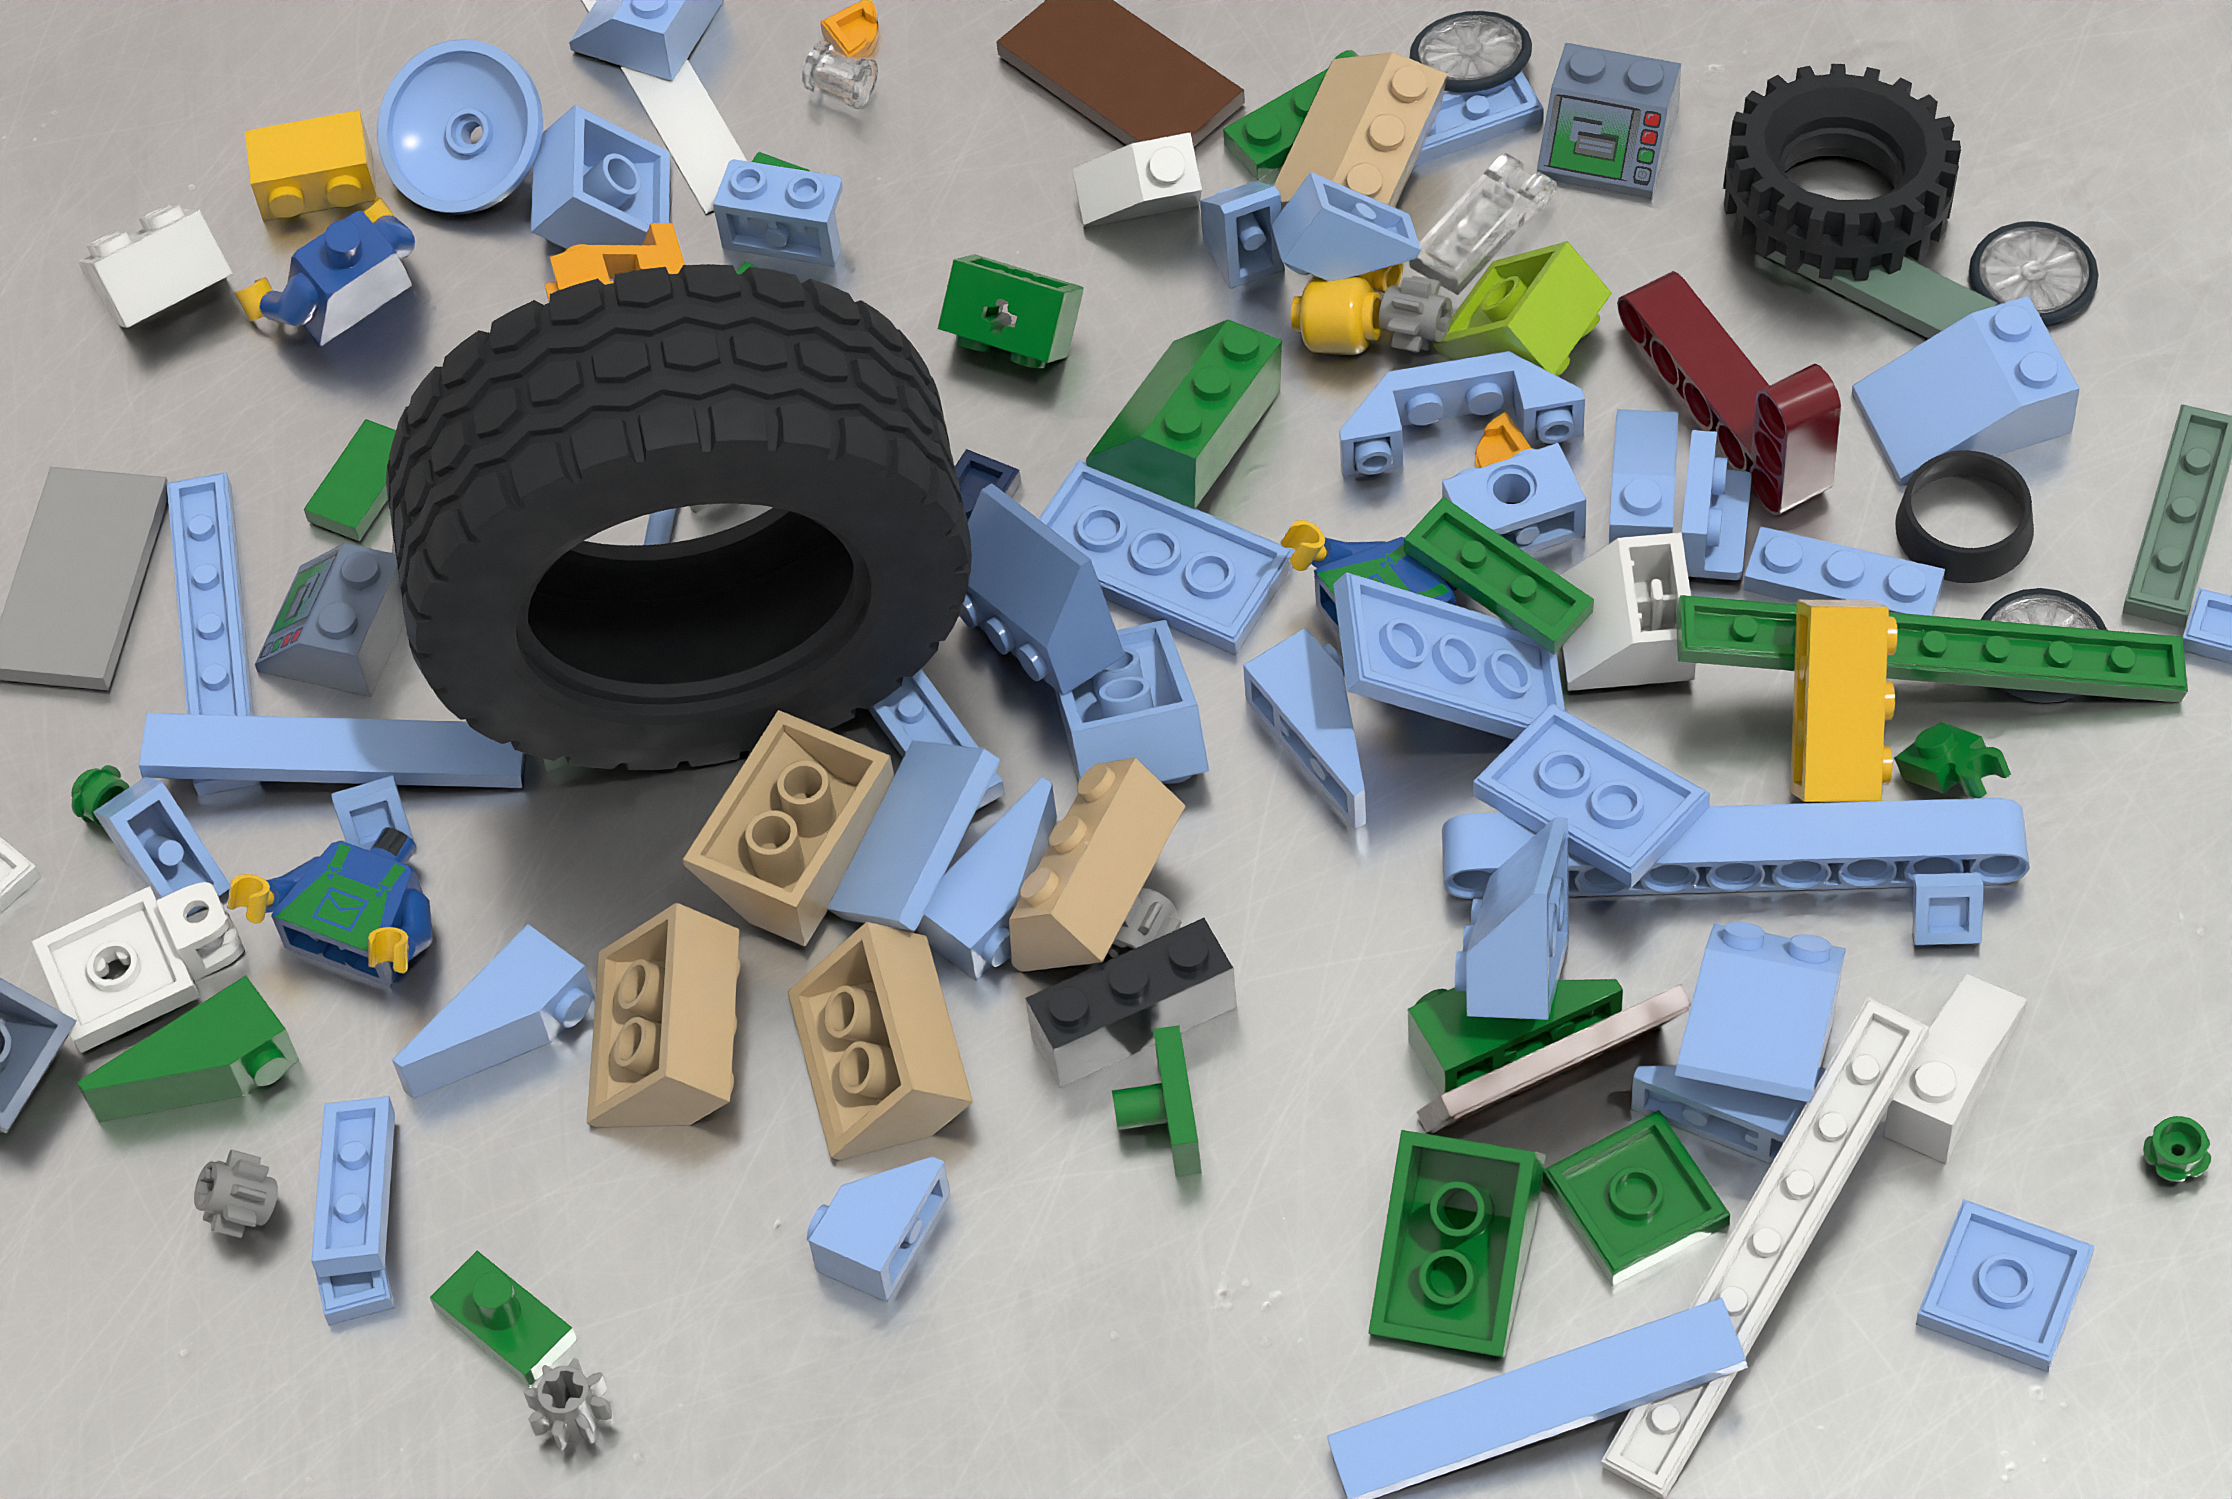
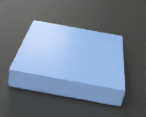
[1916,1199,2095,1372]

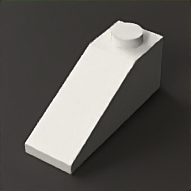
[1884,973,2028,1164]

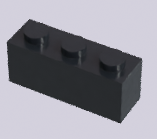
[1025,918,1237,1088]

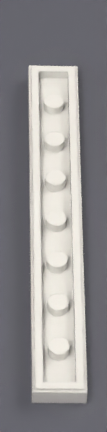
[1601,997,1929,1499]

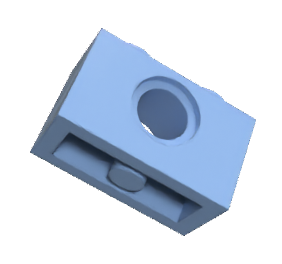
[1442,443,1587,554]

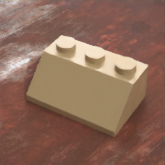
[1274,52,1447,211]
[683,710,894,946]
[1009,758,1186,972]
[587,903,740,1128]
[787,922,973,1160]

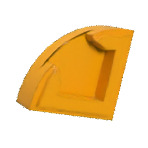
[820,0,879,71]
[1475,412,1532,468]

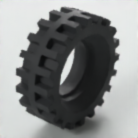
[1723,64,1961,280]

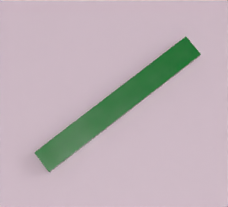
[1676,595,2188,702]

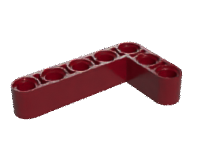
[1617,271,1841,515]

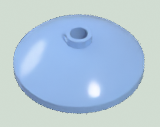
[377,39,543,215]

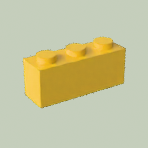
[1790,600,1898,802]

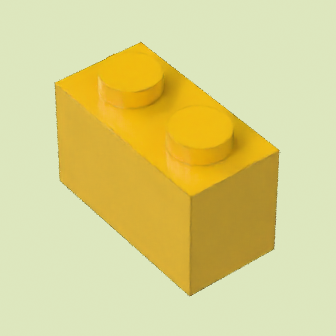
[245,110,378,221]

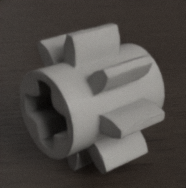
[1379,275,1453,353]
[1108,888,1182,958]
[194,1150,278,1238]
[524,1358,613,1450]

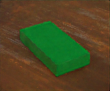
[304,419,396,541]

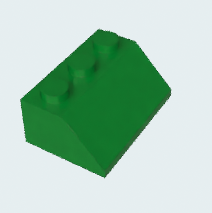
[1086,319,1282,509]

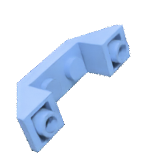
[1339,351,1585,477]

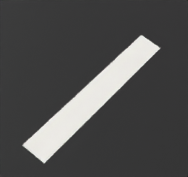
[582,0,747,214]

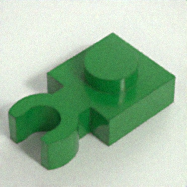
[1894,722,2011,798]

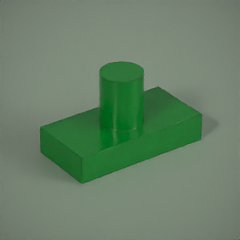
[1112,1025,1202,1177]
[430,1250,577,1387]

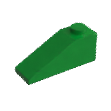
[77,975,299,1122]
[1408,979,1623,1095]

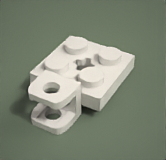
[31,882,244,1053]

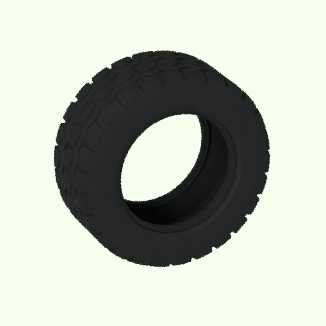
[386,264,972,770]

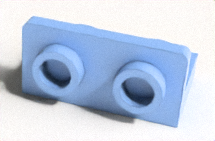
[713,159,843,267]
[1681,430,1751,580]

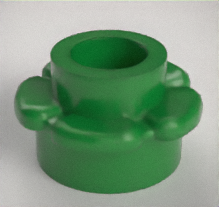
[71,765,129,825]
[2143,1116,2211,1182]

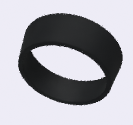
[1895,450,2034,583]

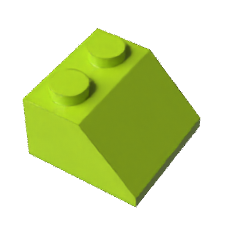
[1432,241,1612,376]

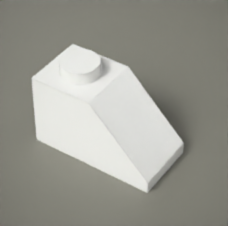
[1072,133,1202,228]

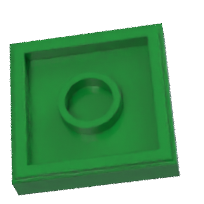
[1543,1110,1731,1286]

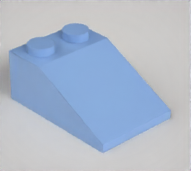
[1852,296,2080,486]
[1054,620,1209,784]
[1675,922,1846,1103]

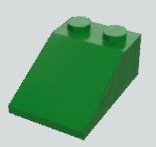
[1368,1130,1546,1357]

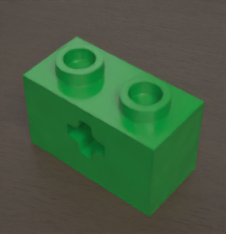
[937,254,1084,368]

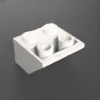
[78,204,233,328]
[1560,532,1696,691]

